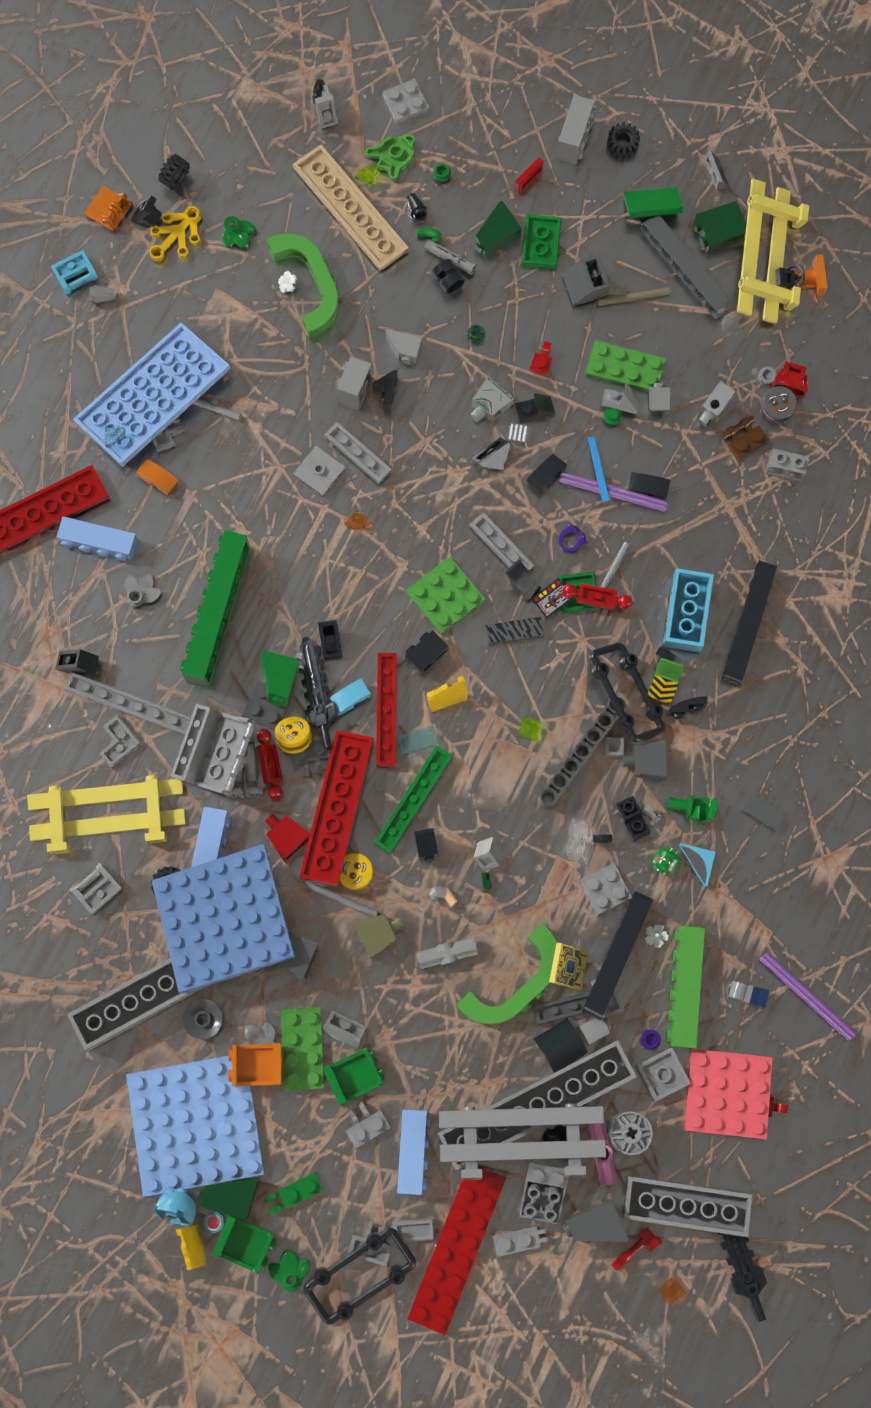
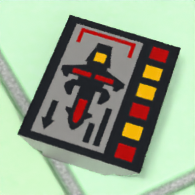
[532,578,573,619]

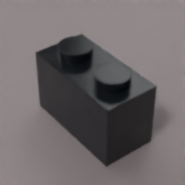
[405,630,449,676]

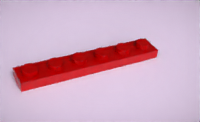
[376,653,397,767]

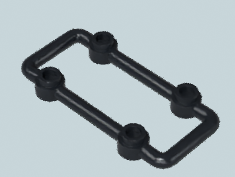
[590,642,665,743]
[303,1228,416,1324]

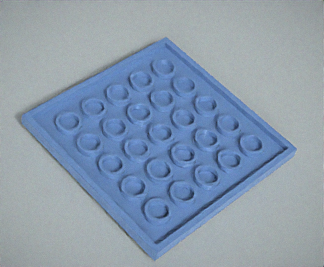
[152,844,295,994]

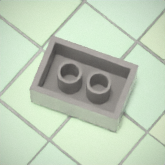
[556,95,596,165]

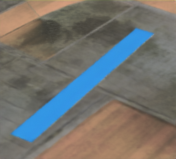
[587,437,610,501]

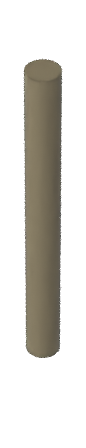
[597,287,670,306]

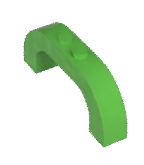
[267,234,339,339]
[456,923,557,1025]

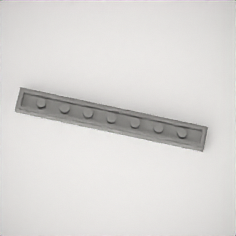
[64,672,191,736]

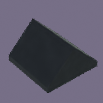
[534,1018,588,1073]

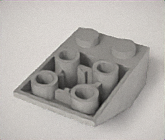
[519,1158,568,1224]

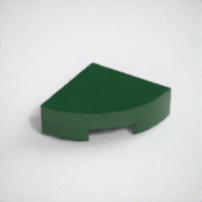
[481,872,491,892]

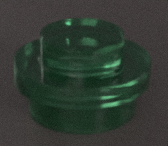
[467,325,485,343]

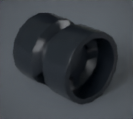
[432,259,465,294]

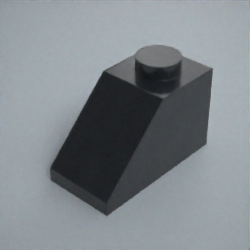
[55,649,99,675]
[414,828,438,862]

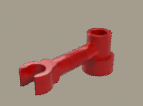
[611,1227,662,1271]

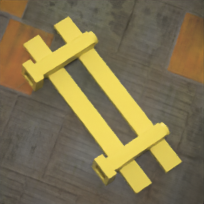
[737,179,809,324]
[27,775,186,854]

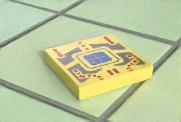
[549,943,588,991]

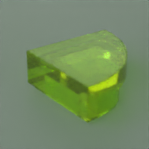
[355,166,379,185]

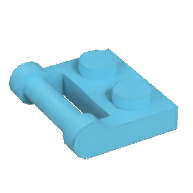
[51,250,99,295]

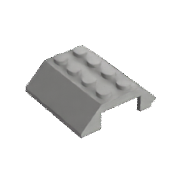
[170,704,256,796]

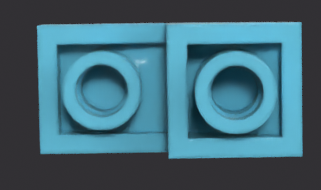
[329,678,371,717]

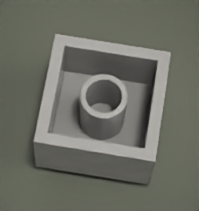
[335,356,372,410]

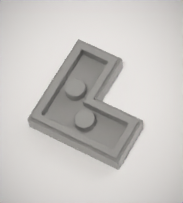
[99,715,142,768]

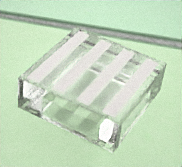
[507,423,528,445]

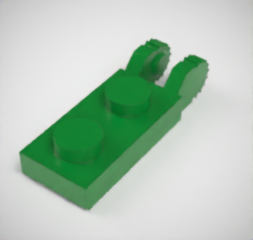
[264,1172,324,1215]

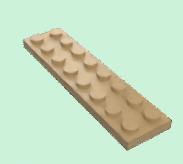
[293,145,409,271]

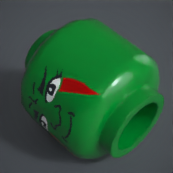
[652,846,681,876]

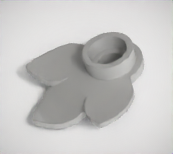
[124,574,161,607]
[242,1022,276,1045]

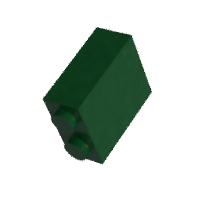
[693,201,747,253]

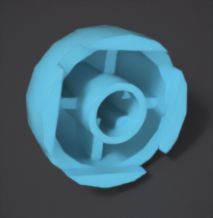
[154,1188,196,1227]

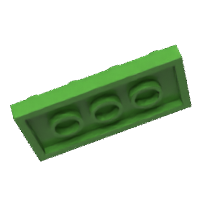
[585,340,666,392]
[281,1007,324,1091]

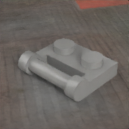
[70,863,123,915]

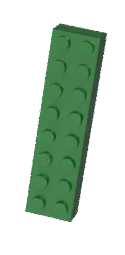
[180,530,250,688]

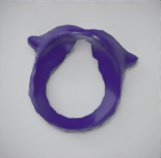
[558,523,588,552]

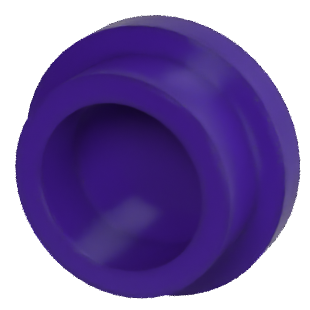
[641,1030,661,1050]

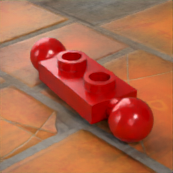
[562,583,633,610]
[256,729,283,800]

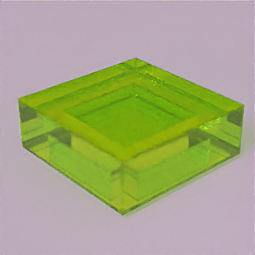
[518,716,542,742]

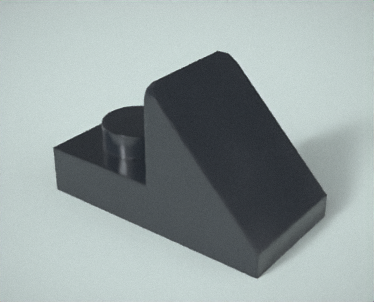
[130,195,162,227]
[372,370,398,412]
[515,393,555,422]
[318,619,342,659]

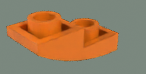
[135,459,179,495]

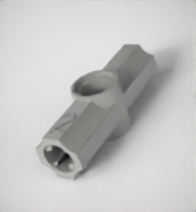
[416,938,478,969]

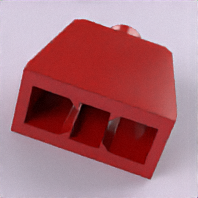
[265,814,310,862]

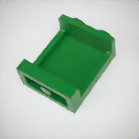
[323,1047,386,1106]
[212,1215,276,1274]

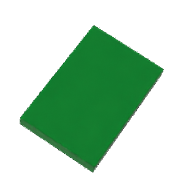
[623,187,683,218]
[521,214,562,270]

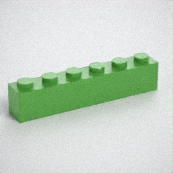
[667,926,705,1049]

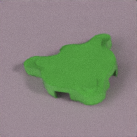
[365,134,415,181]

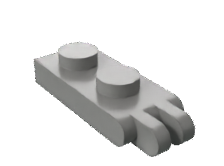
[492,1226,550,1257]

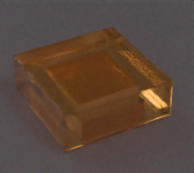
[657,1276,687,1306]

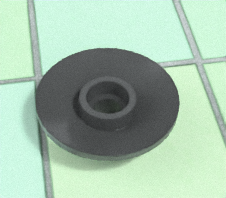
[183,999,223,1040]

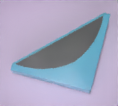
[679,843,715,888]

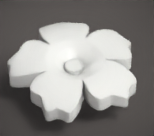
[278,271,298,293]
[645,924,669,948]

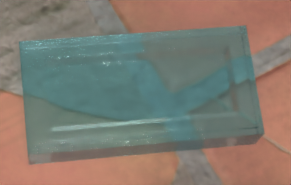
[396,726,439,756]

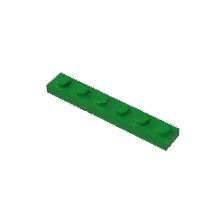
[374,746,453,854]

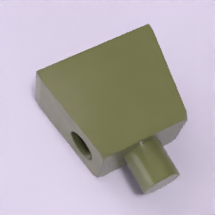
[354,914,404,959]

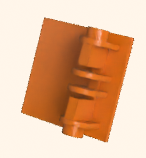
[83,186,133,232]

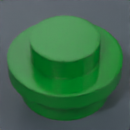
[433,164,451,182]
[603,407,622,425]

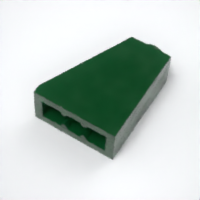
[474,201,522,258]
[198,1178,260,1220]

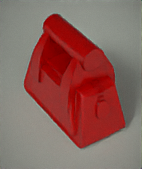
[771,361,808,398]

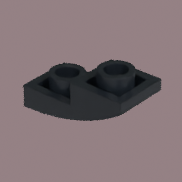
[527,454,567,492]
[627,472,671,498]
[505,560,541,602]
[667,696,708,719]
[616,796,651,842]

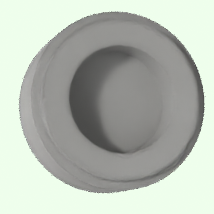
[758,366,777,386]

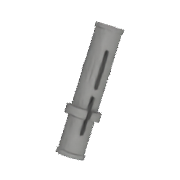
[424,239,476,275]

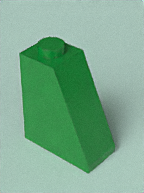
[260,650,299,707]

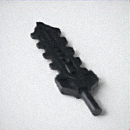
[296,637,338,749]
[717,1233,767,1322]

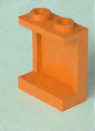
[228,1043,282,1086]

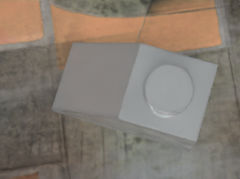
[386,329,422,365]

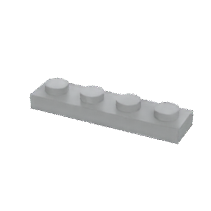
[324,422,392,484]
[470,512,534,572]

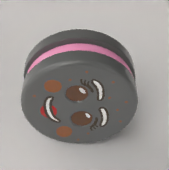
[761,386,797,423]

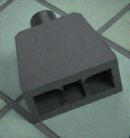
[622,740,667,780]

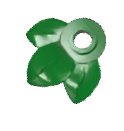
[222,216,257,249]
[268,1249,309,1292]

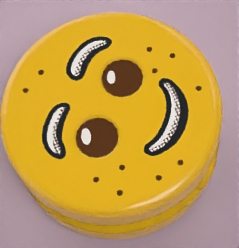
[275,717,312,754]
[340,853,374,891]

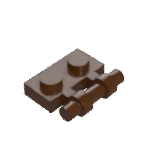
[721,415,769,461]

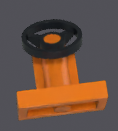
[785,254,828,296]

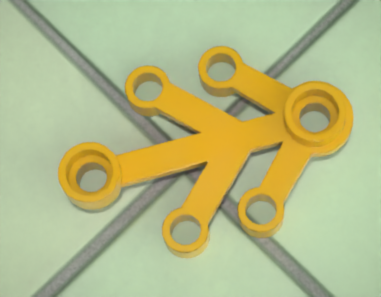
[149,206,202,261]

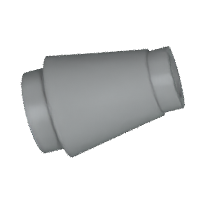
[90,285,116,303]

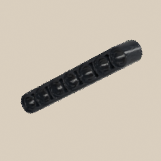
[722,560,777,686]
[582,891,653,1020]

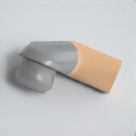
[429,886,458,907]

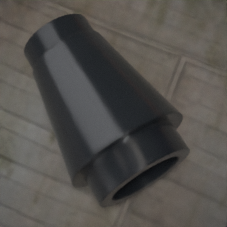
[406,193,427,220]

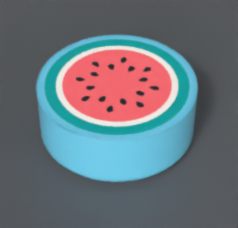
[203,1212,224,1233]

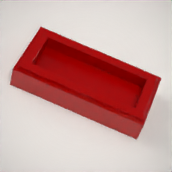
[514,158,544,194]

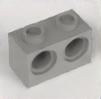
[765,448,810,482]

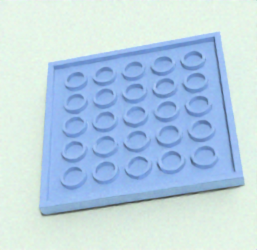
[126,1056,264,1197]

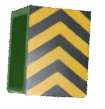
[647,658,684,704]

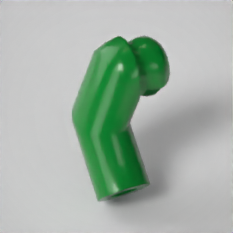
[416,227,442,243]

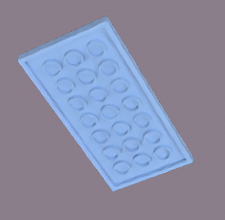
[73,323,231,467]

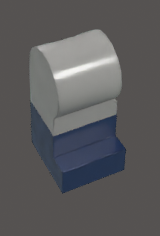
[728,981,770,1009]

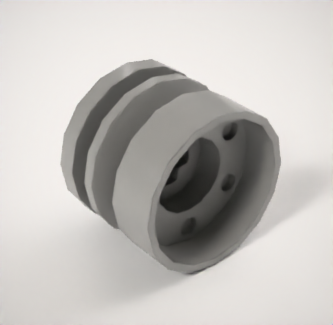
[607,1111,653,1155]

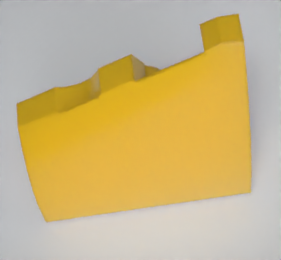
[427,676,468,712]
[176,1224,207,1270]

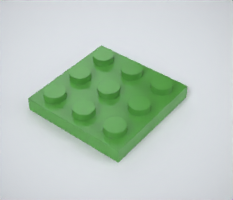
[406,557,485,634]

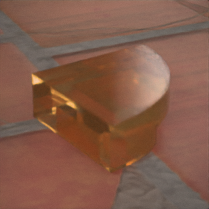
[344,510,371,530]

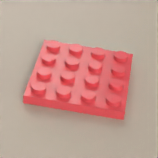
[685,1049,772,1140]

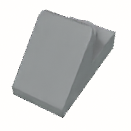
[601,382,640,414]

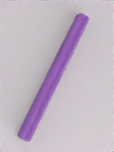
[559,472,668,512]
[761,953,856,1041]

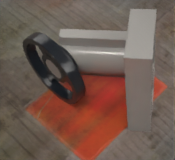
[312,79,338,129]

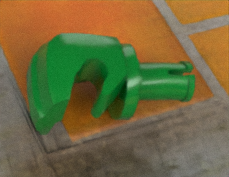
[667,795,719,823]

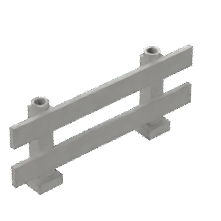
[439,1104,606,1180]

